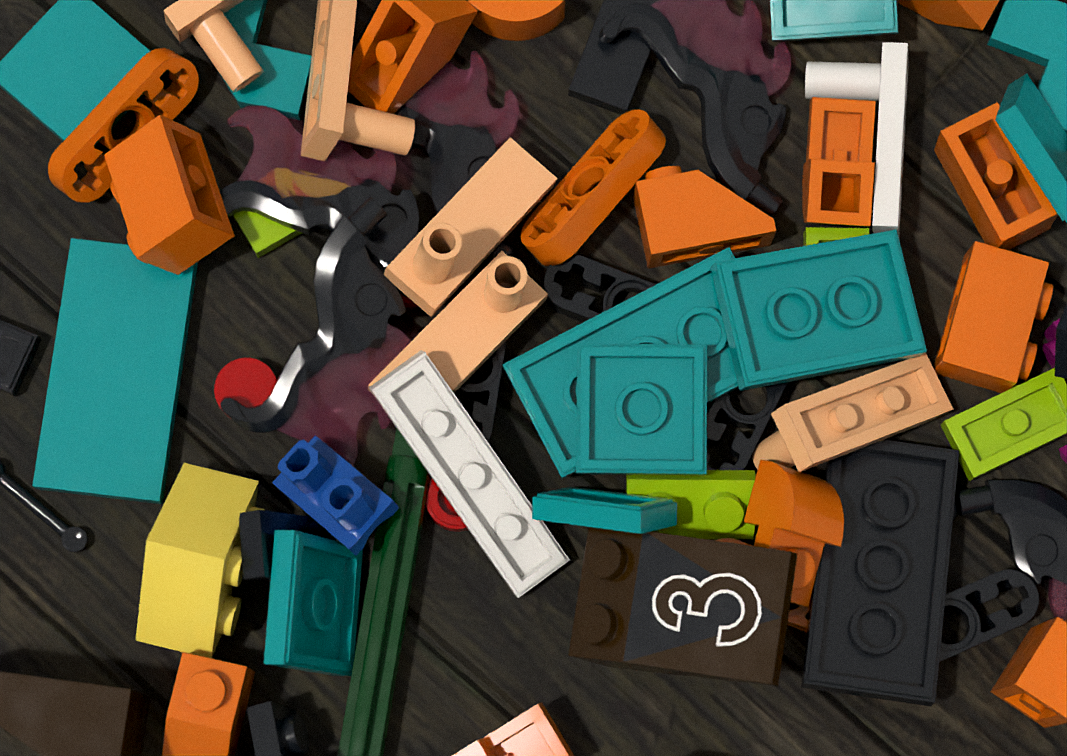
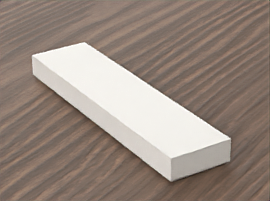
[369,350,570,598]

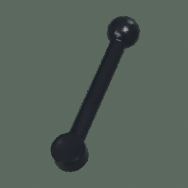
[0,460,89,553]

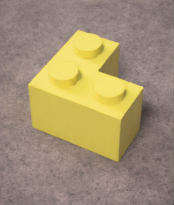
[135,463,265,658]

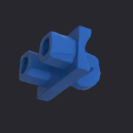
[272,435,400,556]

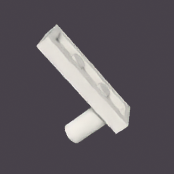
[805,42,909,238]

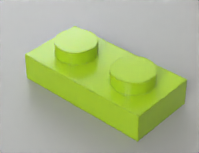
[940,368,1067,481]
[626,470,756,540]

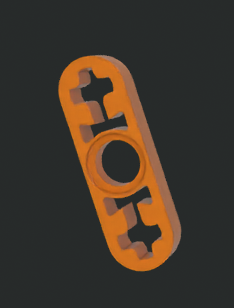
[48,48,199,203]
[520,109,666,266]

